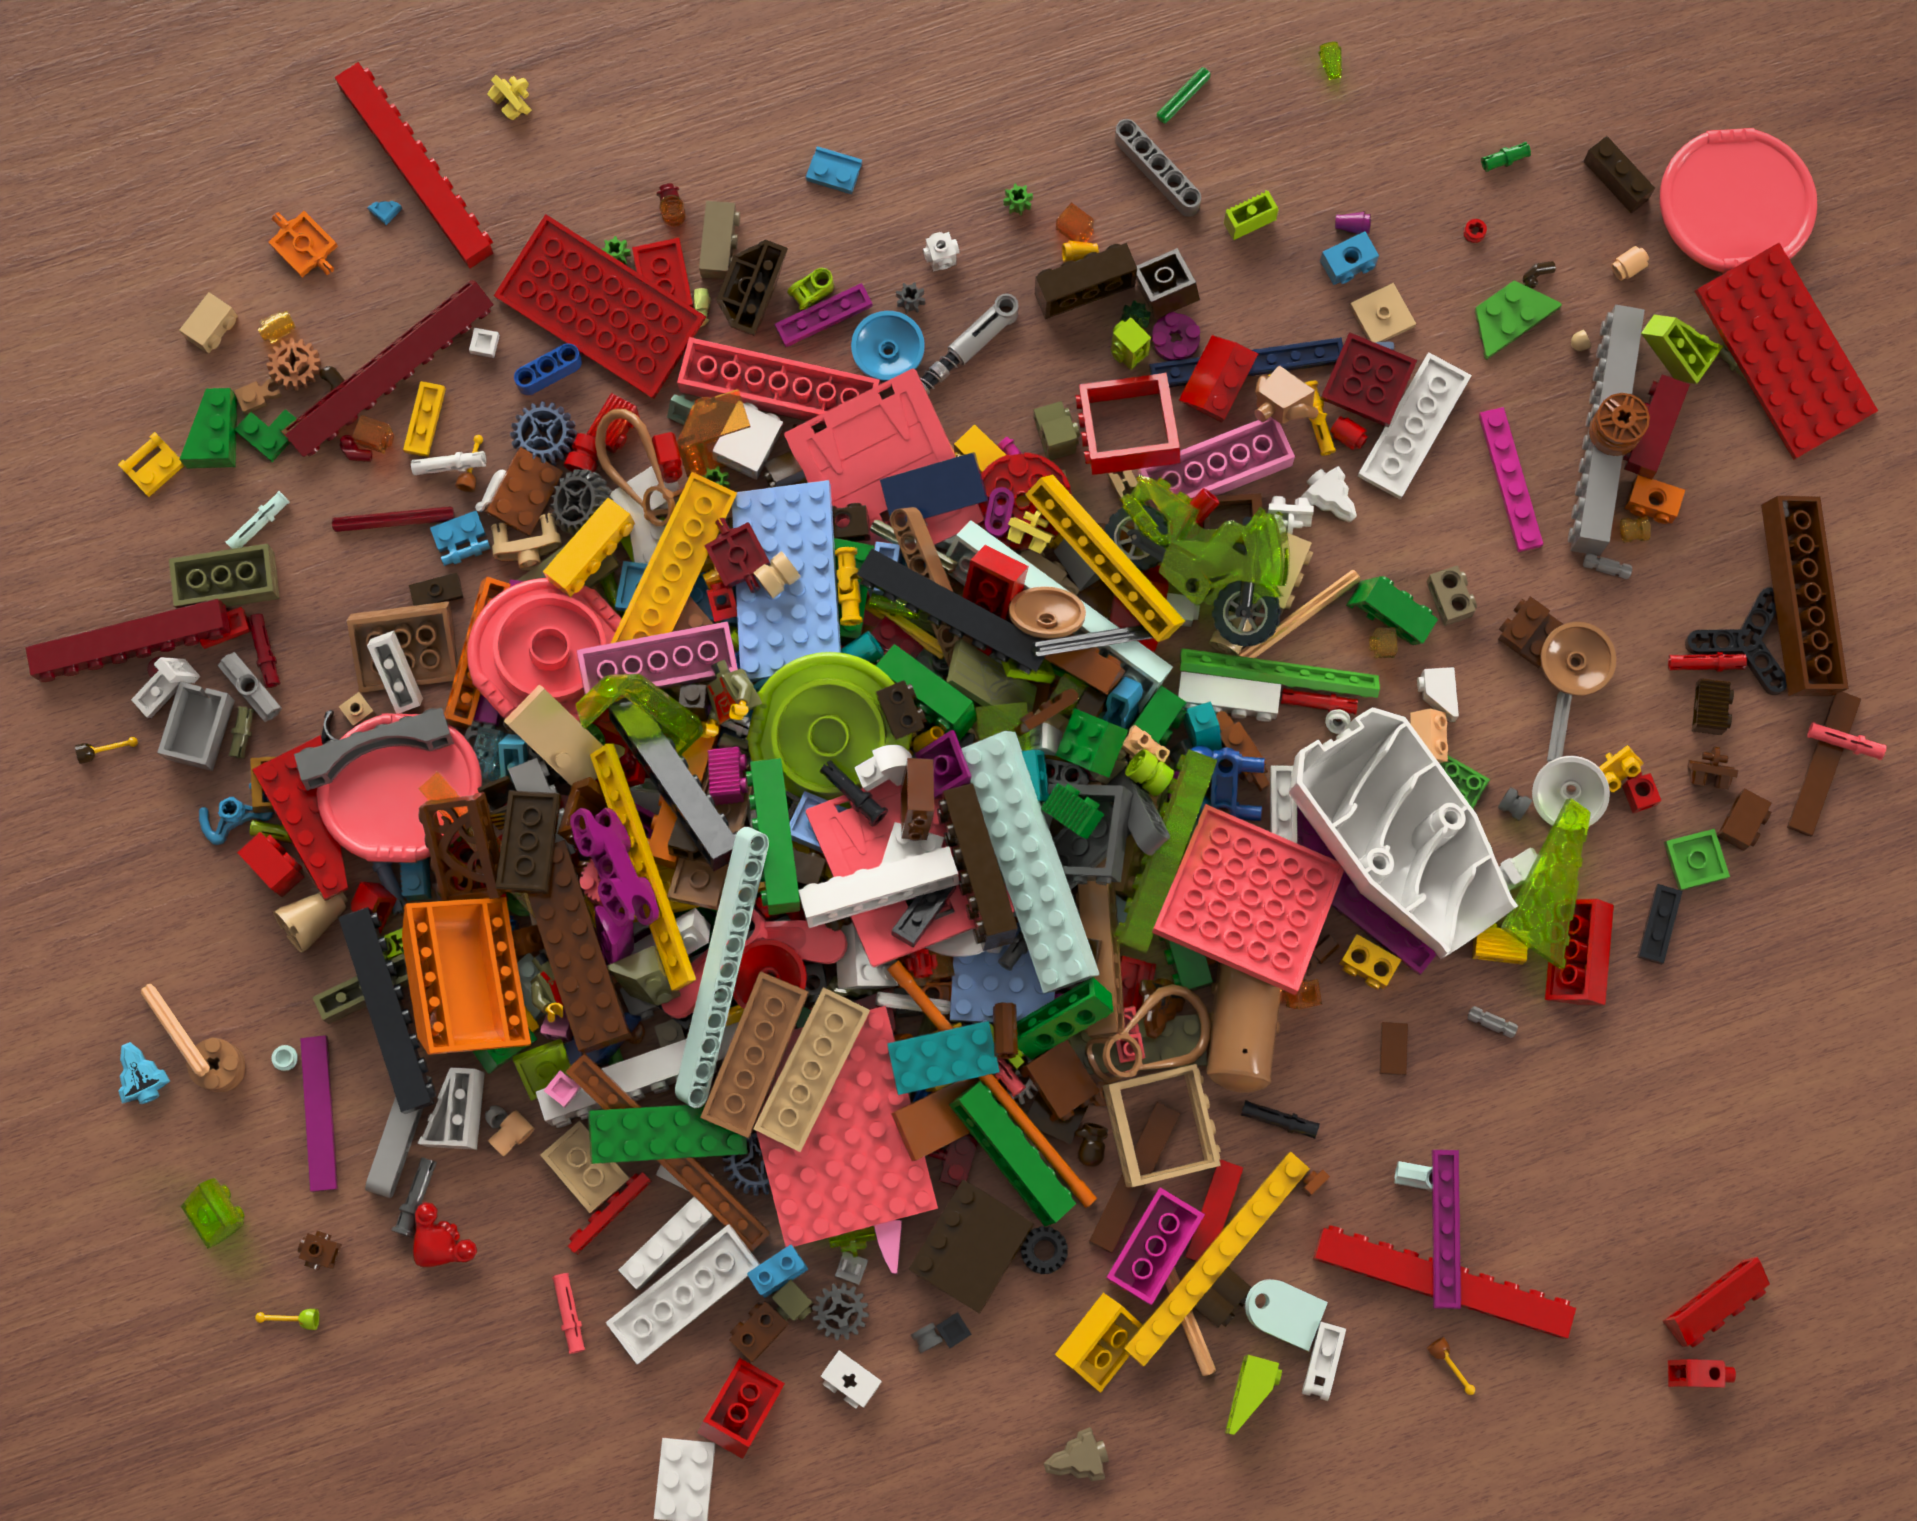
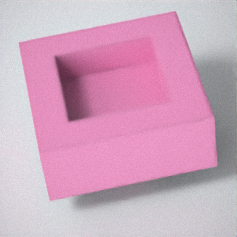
[544,1071,581,1108]

